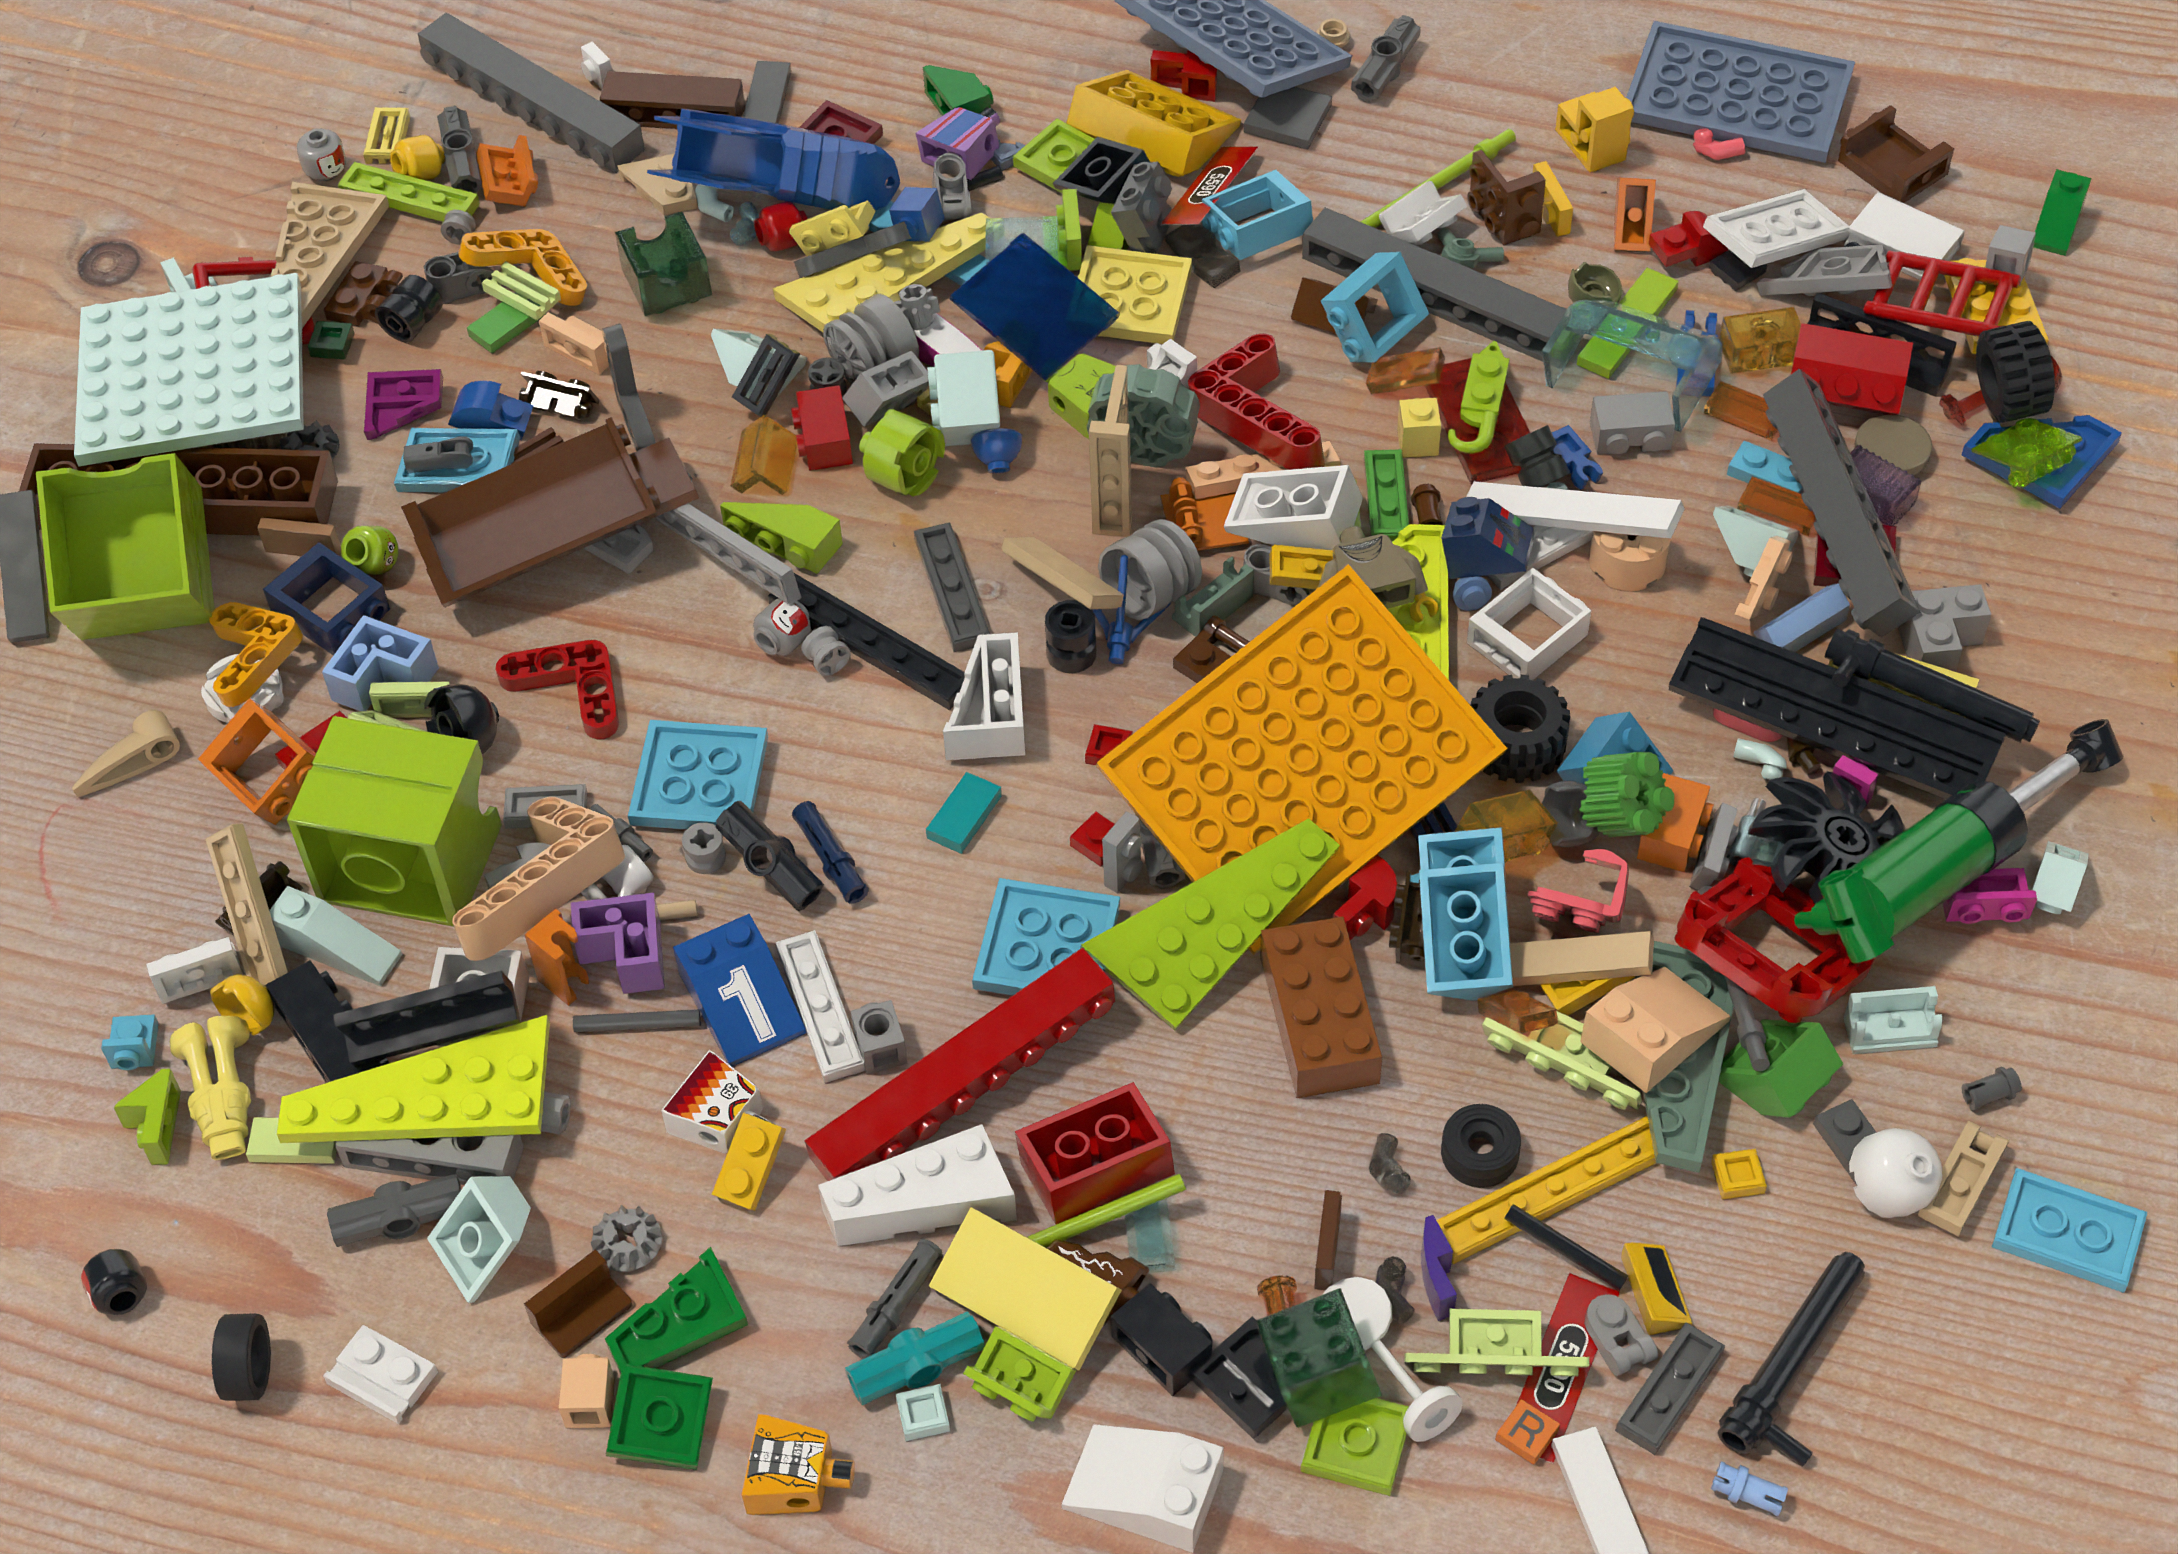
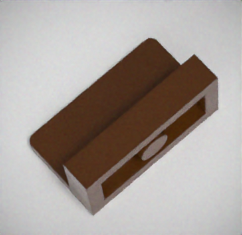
[1291,277,1378,334]
[524,1249,632,1358]

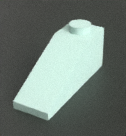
[270,886,402,987]

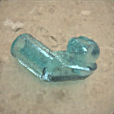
[730,202,759,246]

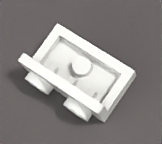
[1379,181,1467,246]

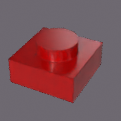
[1070,811,1115,867]

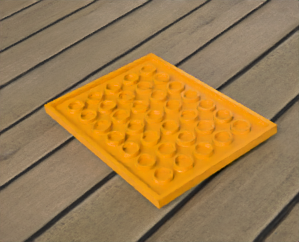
[1096,564,1507,955]

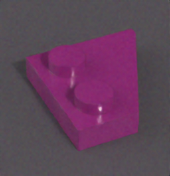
[364,369,443,440]

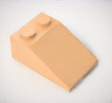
[1581,967,1731,1093]

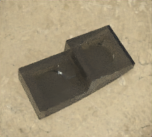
[1165,224,1241,288]

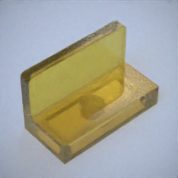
[730,414,797,495]

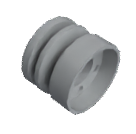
[823,294,919,384]
[1098,519,1202,620]

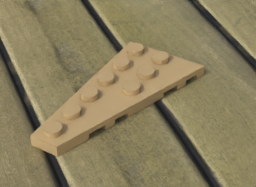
[271,182,389,328]

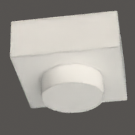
[581,42,612,89]

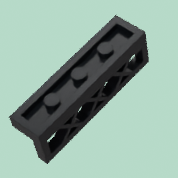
[1807,293,1957,397]
[333,970,521,1066]

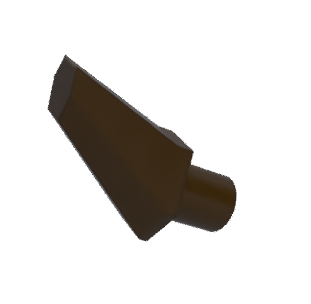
[1787,737,1821,775]

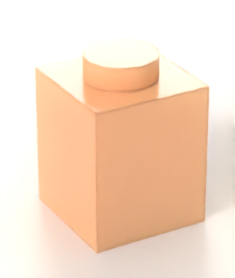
[559,1354,615,1428]

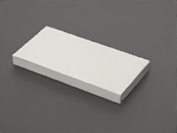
[1703,189,1850,268]

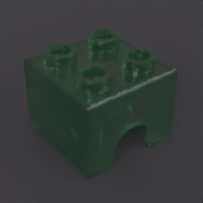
[615,211,712,317]
[1256,1288,1382,1428]

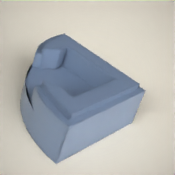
[991,140,1025,171]

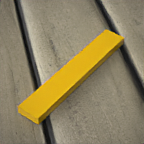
[1437,1116,1656,1264]

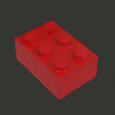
[1015,1082,1175,1225]

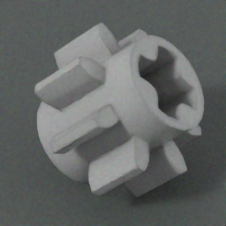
[894,284,940,330]

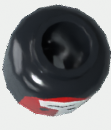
[81,1249,147,1315]

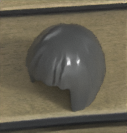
[1540,781,1600,848]

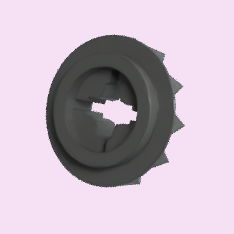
[280,420,339,460]

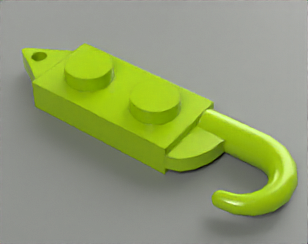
[1448,341,1510,454]

